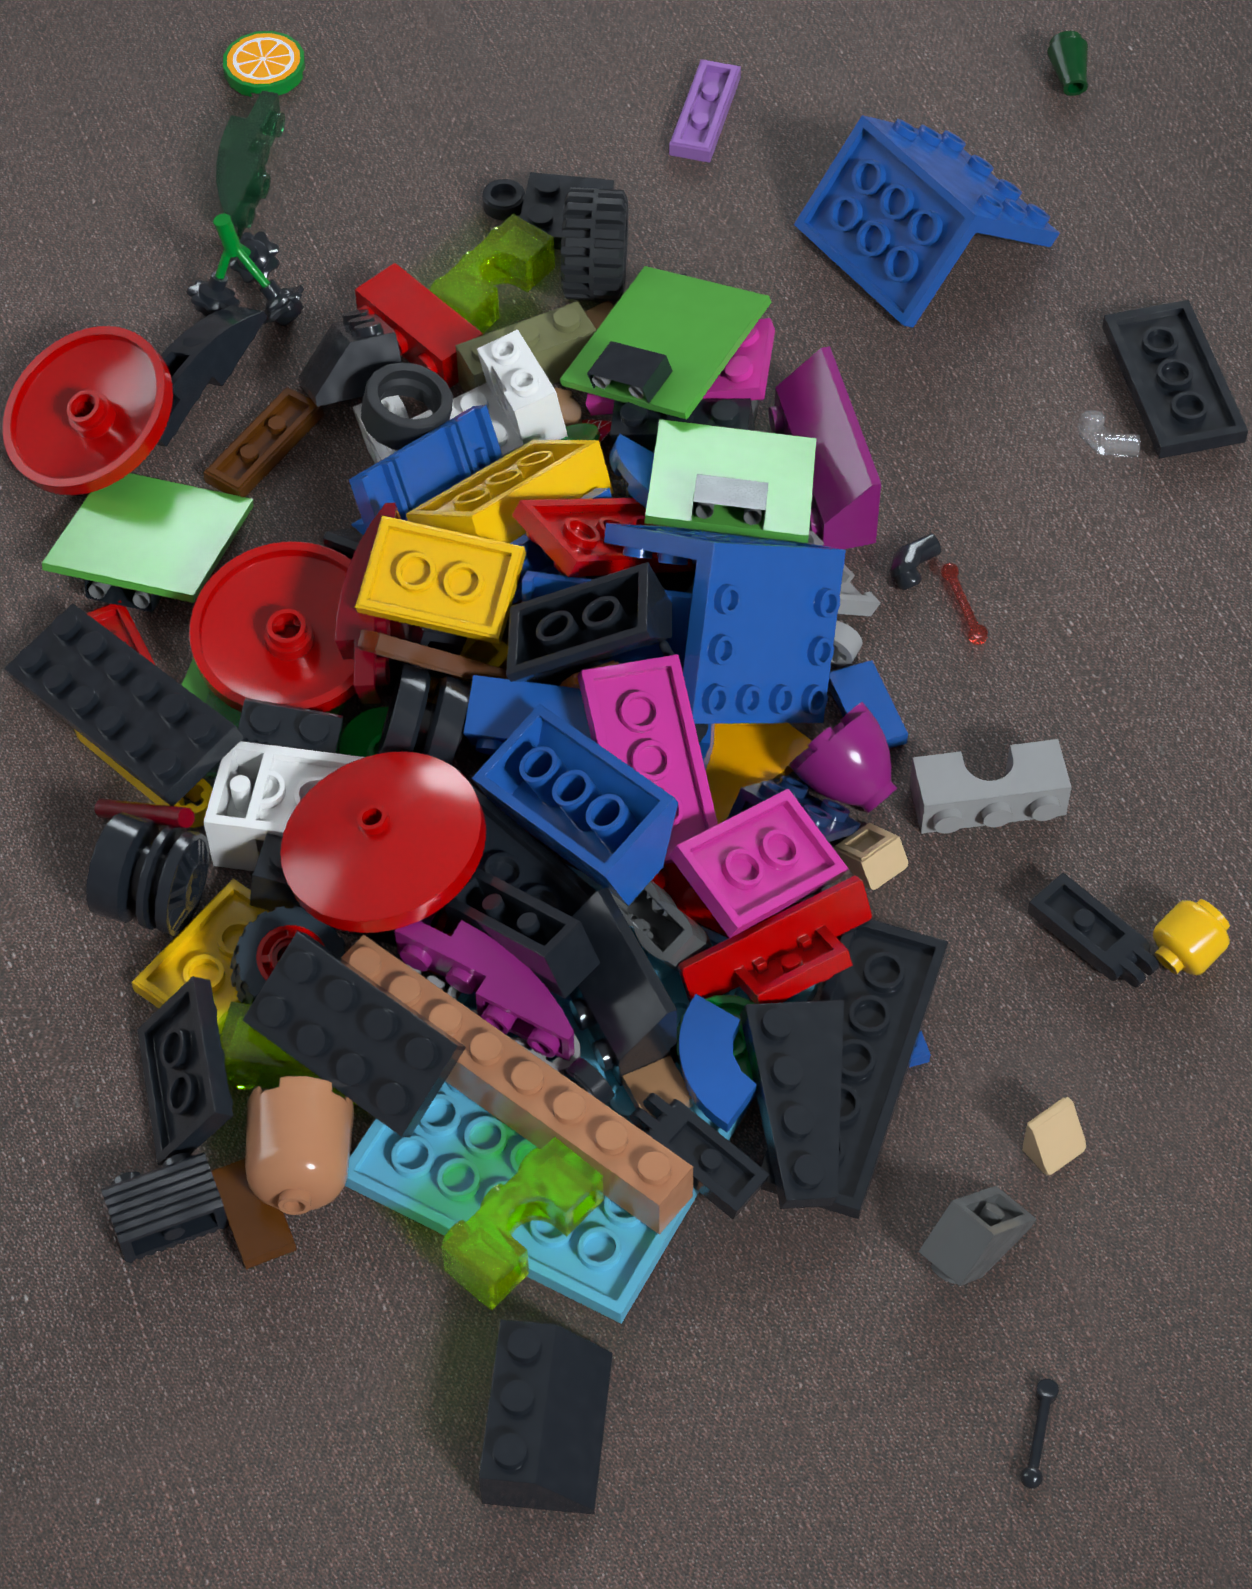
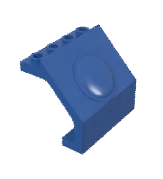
[349,405,612,605]

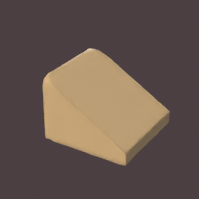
[834,823,908,890]
[1022,1097,1086,1175]

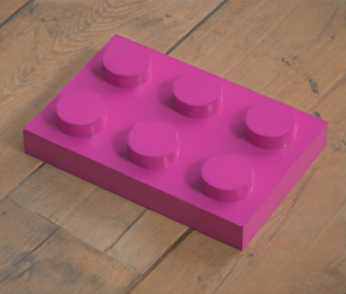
[669,789,849,938]

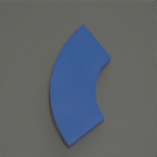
[609,434,654,508]
[679,994,757,1132]

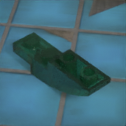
[216,90,285,240]

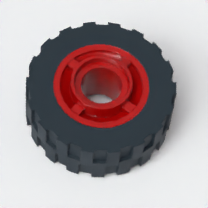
[230,906,346,1009]

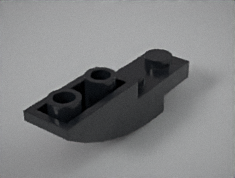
[156,305,268,447]

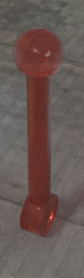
[941,563,988,645]

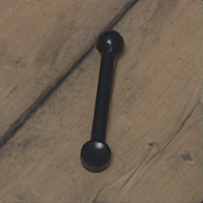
[1020,1379,1059,1489]

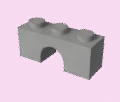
[909,739,1072,834]

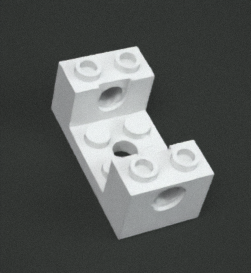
[353,330,568,464]
[203,741,364,871]

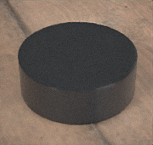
[482,179,525,220]
[564,1057,615,1105]

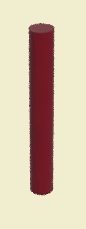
[95,799,195,828]

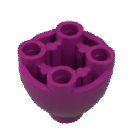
[788,702,898,814]

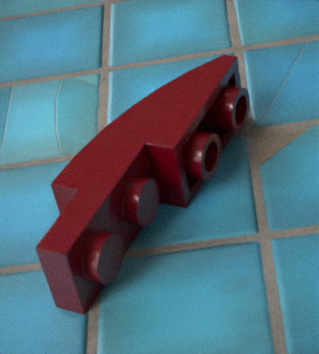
[335,502,408,704]

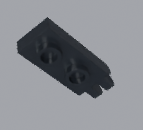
[1027,872,1159,988]
[629,1093,770,1219]

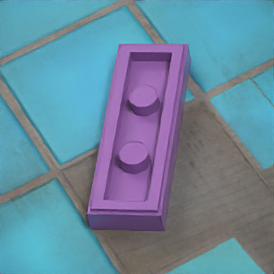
[669,60,741,163]

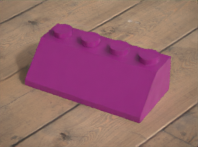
[768,346,881,549]

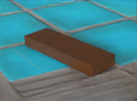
[203,387,324,497]
[357,630,508,681]

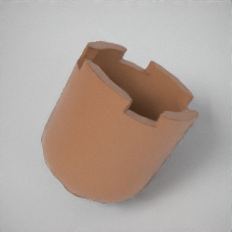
[245,1076,354,1215]

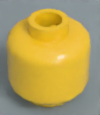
[1153,899,1230,975]

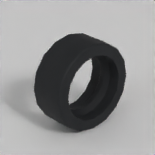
[361,362,453,450]

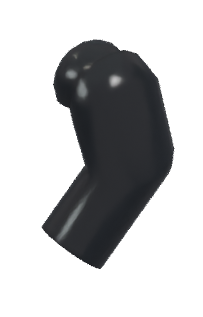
[889,533,941,591]

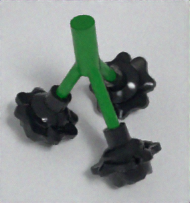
[186,214,304,326]

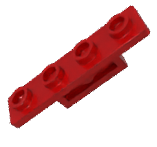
[678,876,872,1004]

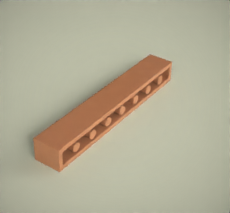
[341,935,693,1235]

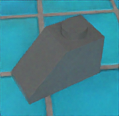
[918,1186,1037,1286]

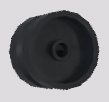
[377,663,471,765]

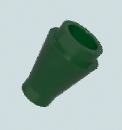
[1047,31,1088,96]

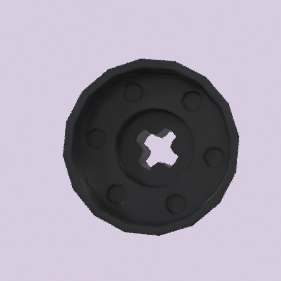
[86,812,210,937]

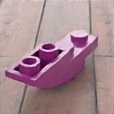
[395,920,575,1061]

